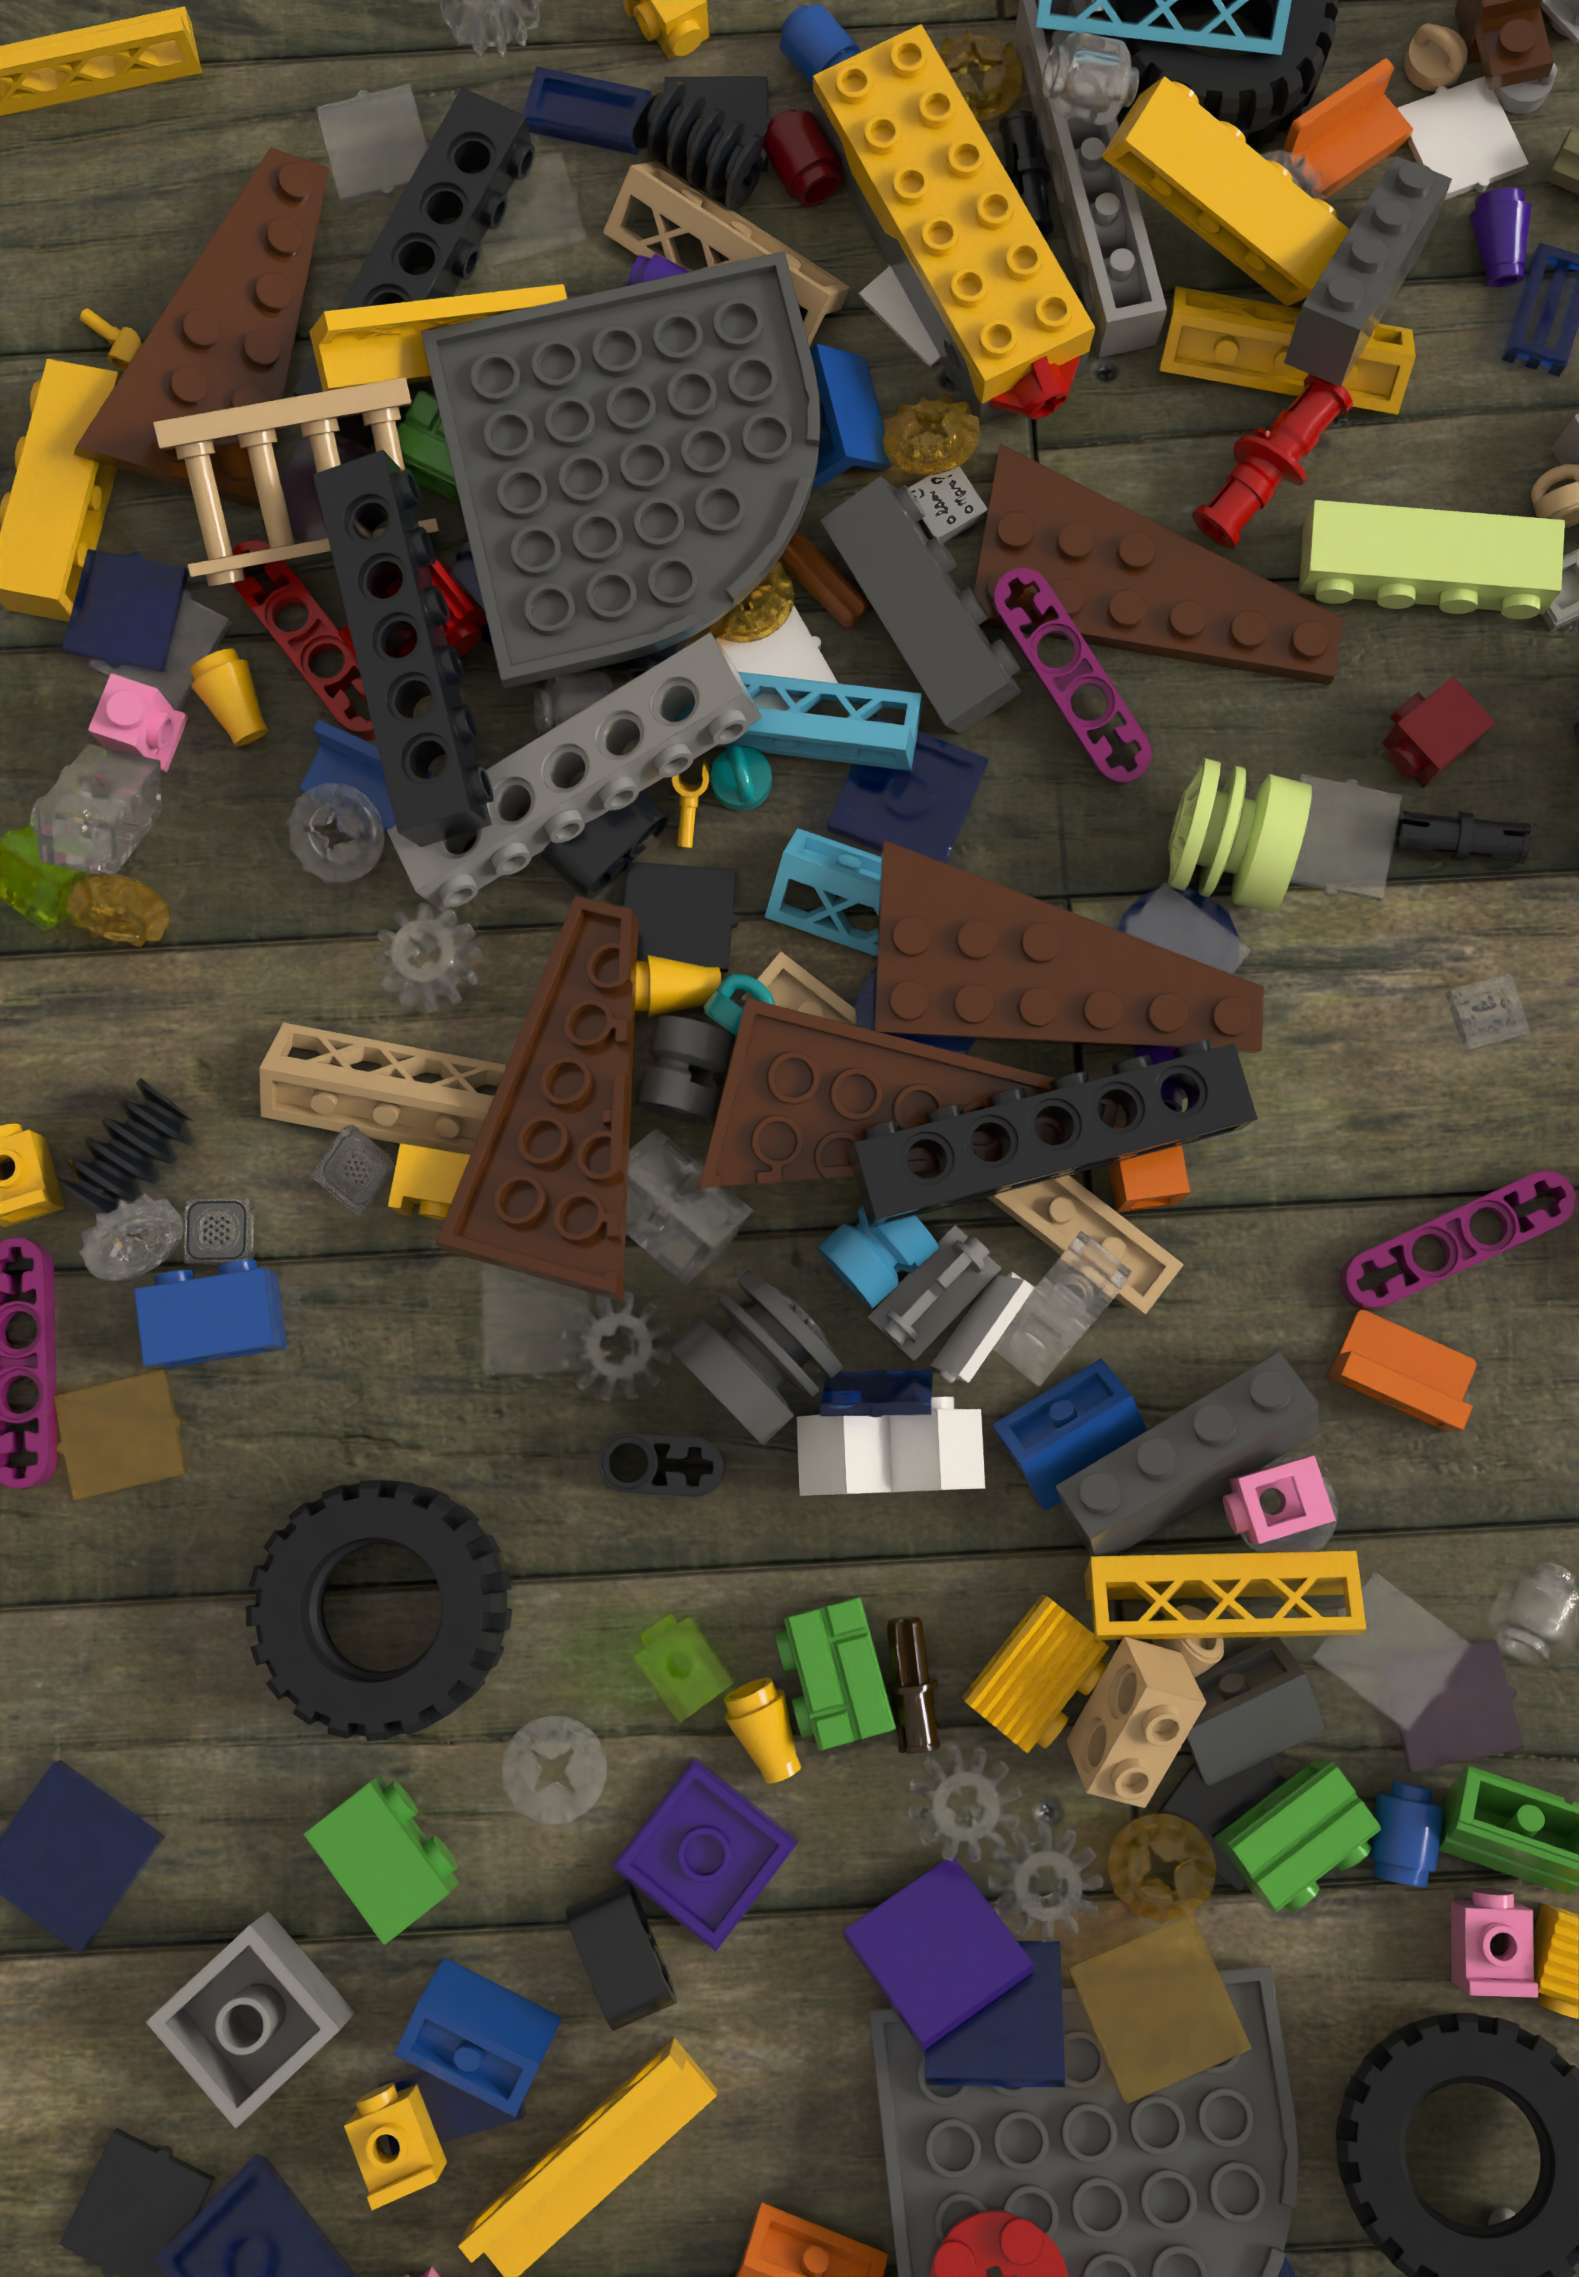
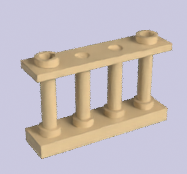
[153,377,439,587]

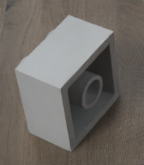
[146,1911,356,2129]

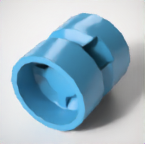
[817,1206,939,1309]

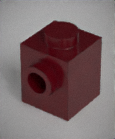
[1382,677,1496,788]

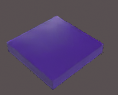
[611,1757,798,1952]
[843,1855,1034,2051]

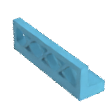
[1036,0,1292,55]
[675,671,923,771]
[765,828,881,957]

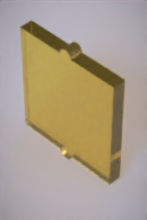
[54,1370,188,1500]

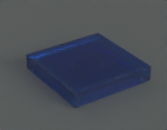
[827,714,989,864]
[0,1760,166,1953]
[925,1941,1065,2088]

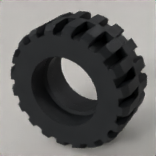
[1098,0,1338,149]
[246,1480,512,1741]
[1336,2013,1579,2277]

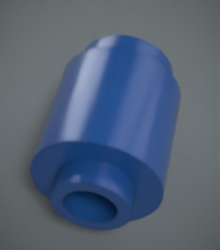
[779,4,861,88]
[1368,1781,1445,1887]

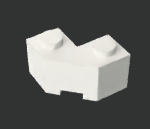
[796,1397,985,1496]

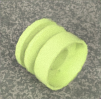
[1168,757,1312,914]

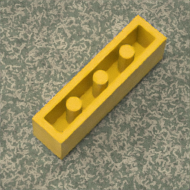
[1101,76,1350,306]
[0,359,121,624]

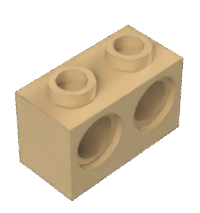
[1066,1636,1206,1808]

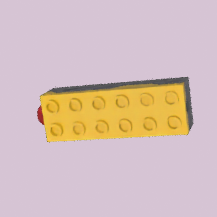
[813,24,1095,426]

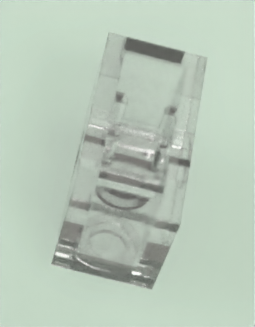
[30,744,162,879]
[626,1128,753,1286]
[993,1231,1132,1387]

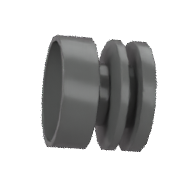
[668,1270,843,1446]

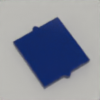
[62,549,189,672]
[820,1370,934,1417]

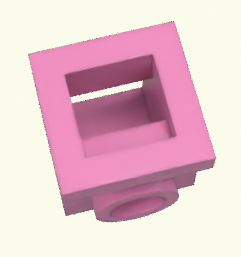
[88,673,189,773]
[1223,1455,1336,1544]
[1451,1889,1538,1998]

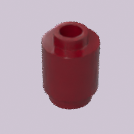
[763,109,842,207]

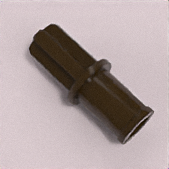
[885,1616,941,1754]

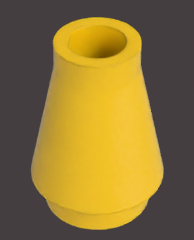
[190,648,269,747]
[635,955,721,1018]
[723,1677,801,1784]

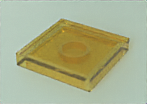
[1067,1915,1252,2104]

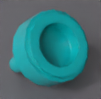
[710,744,772,812]
[703,974,775,1036]

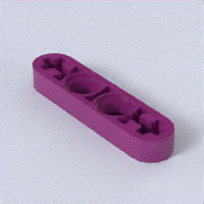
[993,568,1151,784]
[1339,1170,1576,1310]
[0,1237,58,1489]

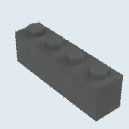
[1284,156,1452,387]
[820,476,1022,734]
[1055,1352,1320,1556]

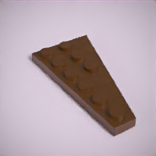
[74,147,329,509]
[973,443,1344,685]
[874,840,1264,1053]
[436,896,639,1302]
[697,998,1119,1189]

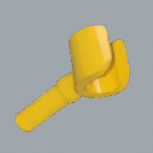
[80,308,142,372]
[672,760,710,848]

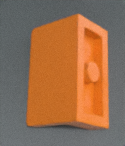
[1278,58,1413,200]
[1327,1310,1477,1432]
[735,2202,889,2277]

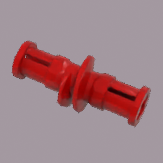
[1192,374,1353,549]

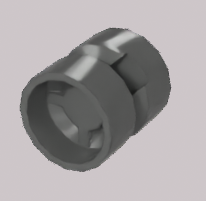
[635,1016,735,1126]

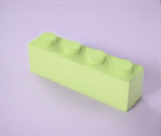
[1298,500,1565,619]

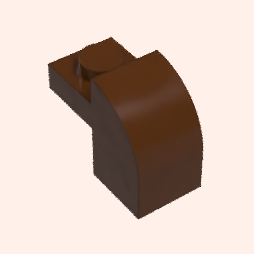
[1455,0,1554,90]

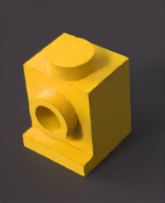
[623,0,709,59]
[0,1124,65,1228]
[388,1143,471,1221]
[344,2083,447,2210]

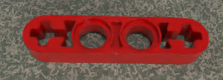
[231,540,376,741]

